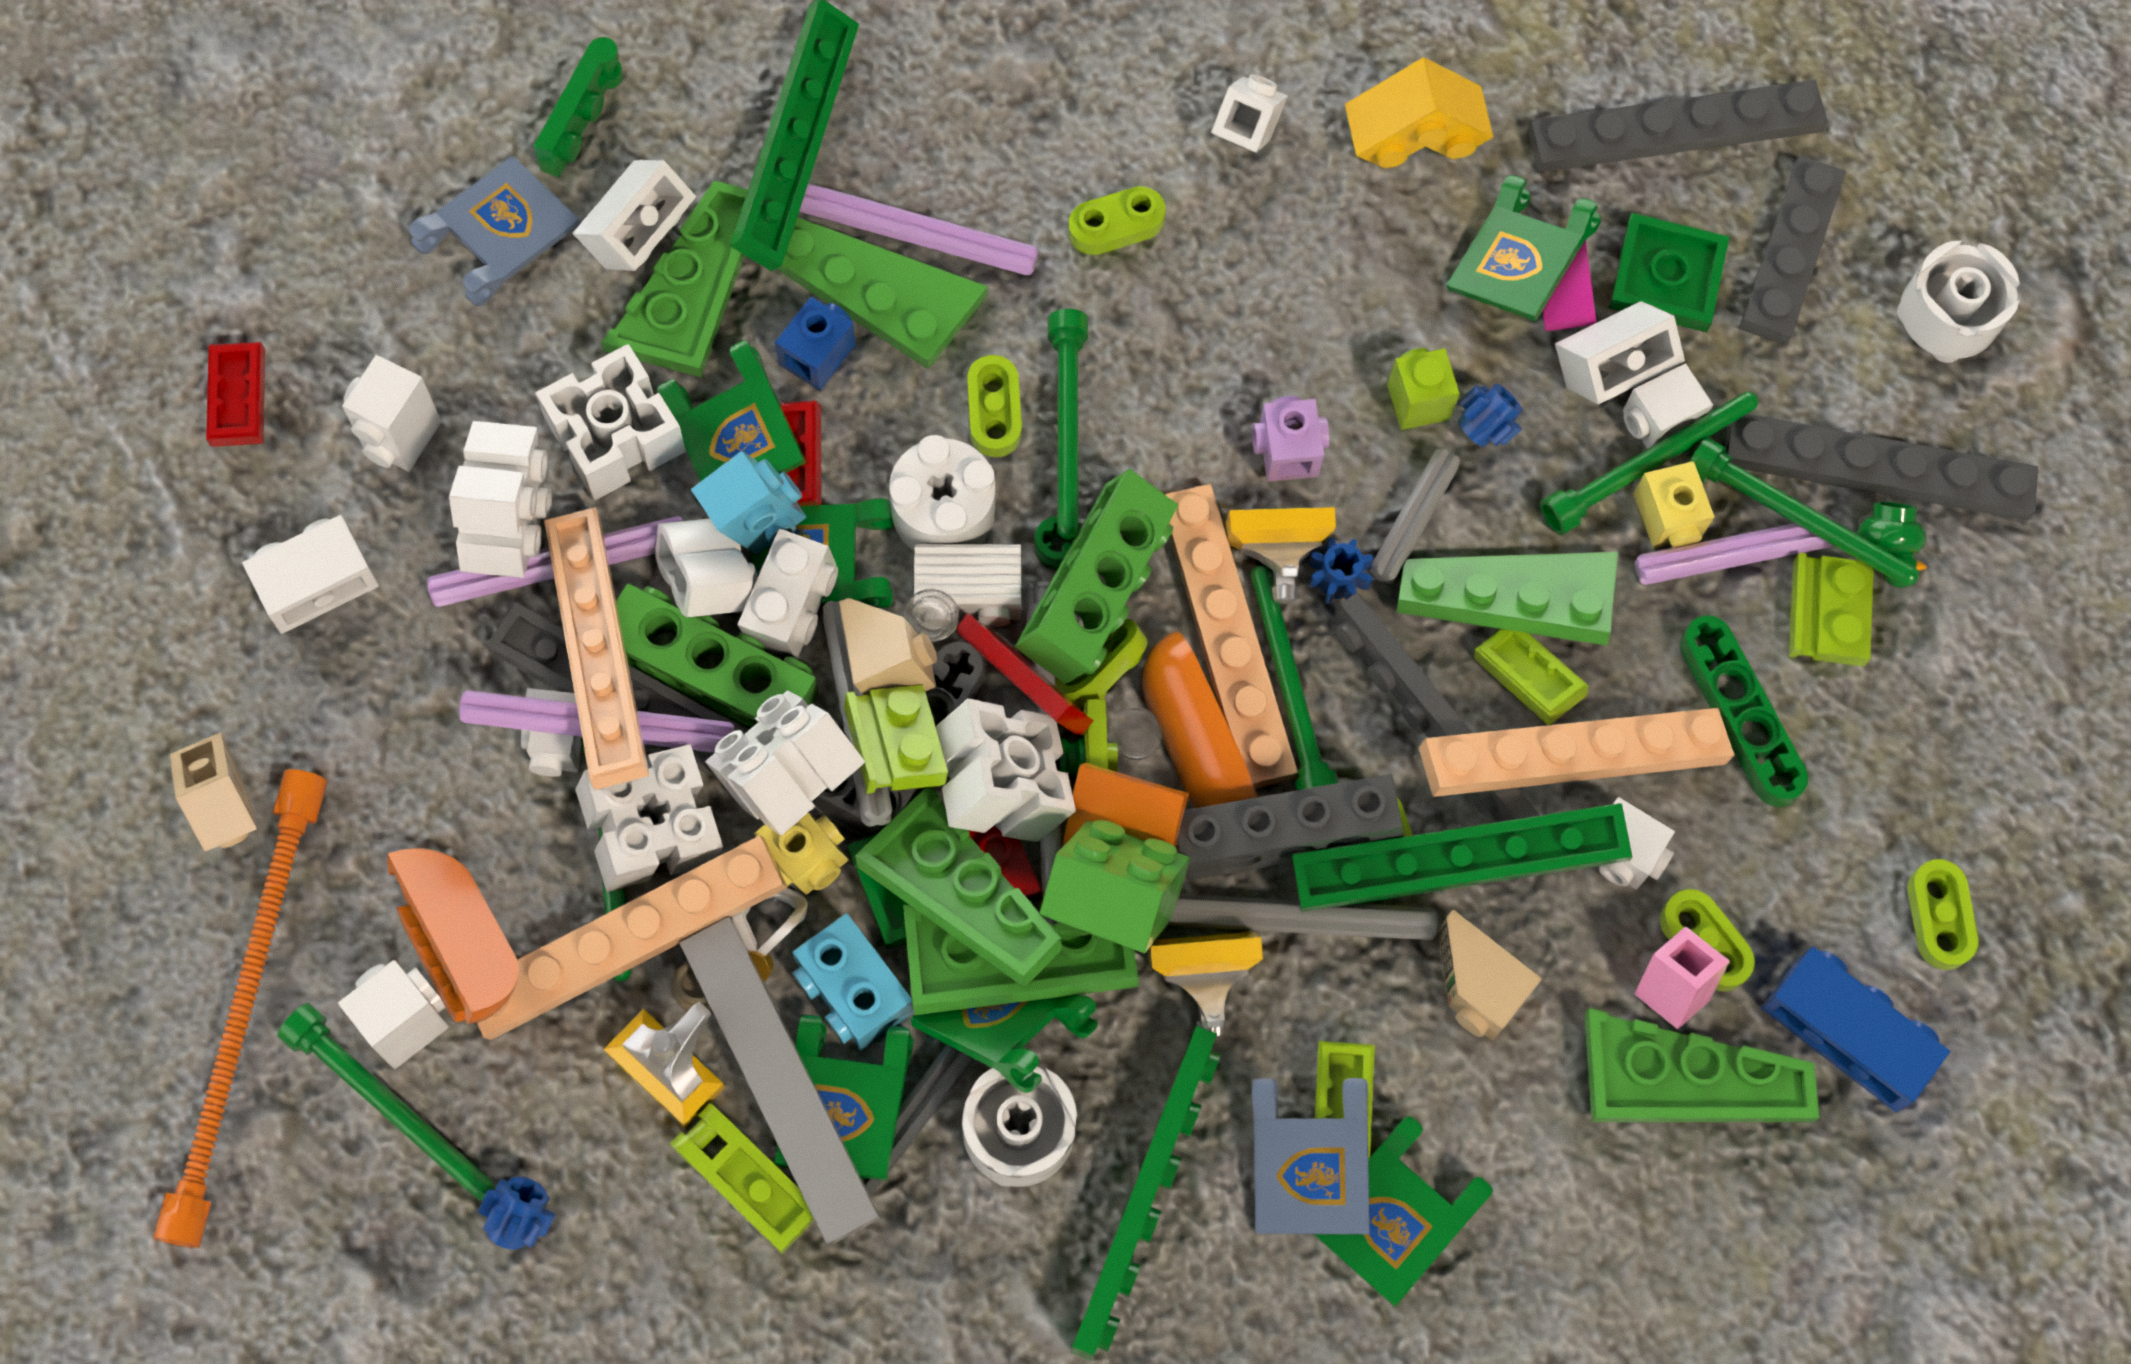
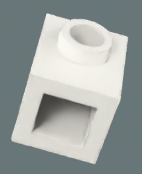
[1211,75,1288,153]
[1598,797,1675,890]

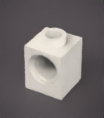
[1622,363,1713,449]

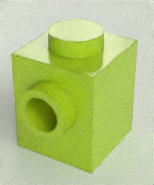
[1387,348,1460,430]

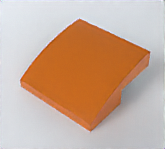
[1063,763,1189,852]

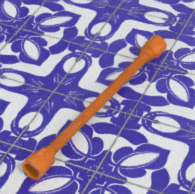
[153,769,328,1248]

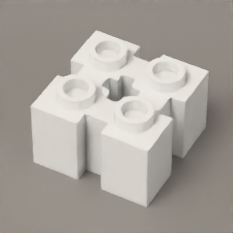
[535,344,686,501]
[449,421,552,578]
[705,690,865,836]
[936,698,1076,842]
[575,744,723,892]

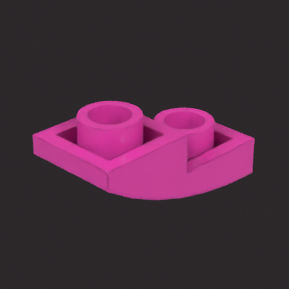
[1543,240,1596,332]

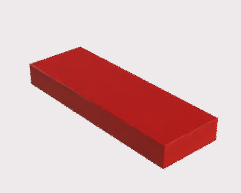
[956,614,1094,735]

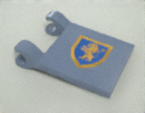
[409,156,580,306]
[1252,1078,1370,1234]

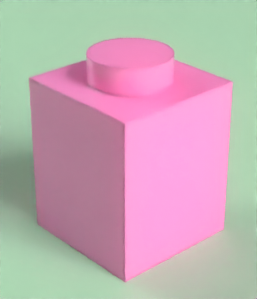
[1634,927,1730,1029]

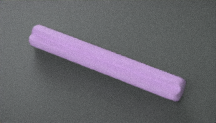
[1634,518,1832,585]

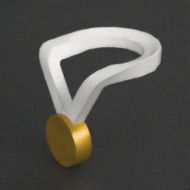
[732,888,808,982]

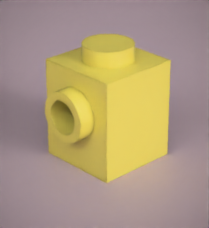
[1633,461,1715,549]

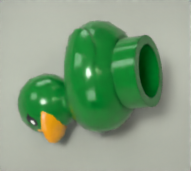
[1857,502,1927,588]

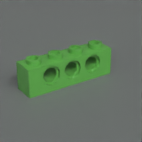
[1015,468,1178,684]
[616,583,819,729]

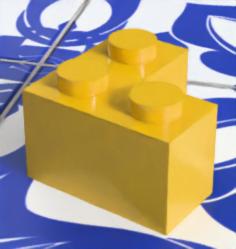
[1345,57,1494,169]

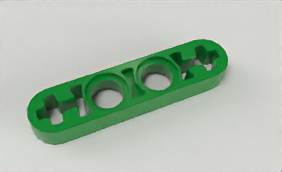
[1680,615,1808,807]

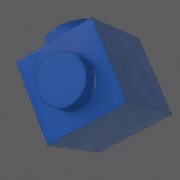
[775,296,855,391]

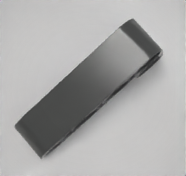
[813,642,983,837]

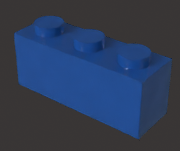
[1760,946,1951,1113]

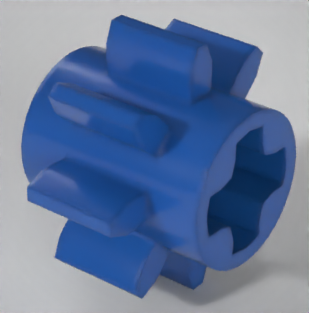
[1458,384,1523,447]
[1309,537,1373,604]
[478,1177,555,1250]

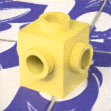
[754,811,849,895]

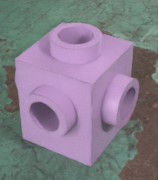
[1252,396,1329,482]

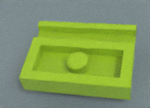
[1789,553,1874,667]
[844,684,948,794]

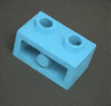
[691,451,807,555]
[791,913,914,1052]

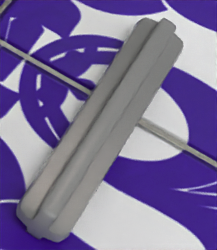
[1369,448,1460,585]

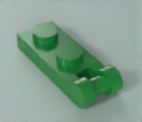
[533,37,623,178]

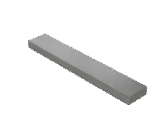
[679,916,881,1246]

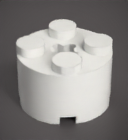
[1897,241,2020,363]
[889,435,995,552]
[962,1066,1077,1187]

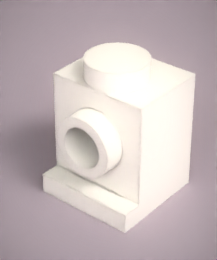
[521,688,582,777]

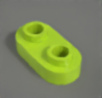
[1068,186,1166,255]
[967,355,1022,457]
[1055,619,1147,708]
[1907,859,1978,970]
[1660,889,1755,992]

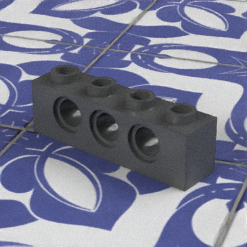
[1178,774,1404,881]

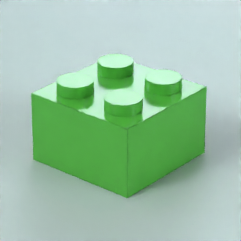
[1039,820,1191,953]

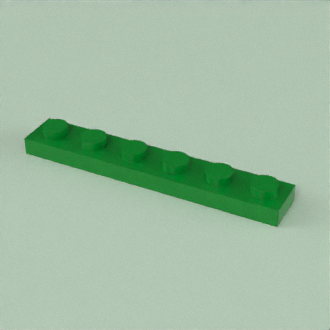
[730,0,859,272]
[1292,803,1633,912]
[1071,1026,1221,1361]

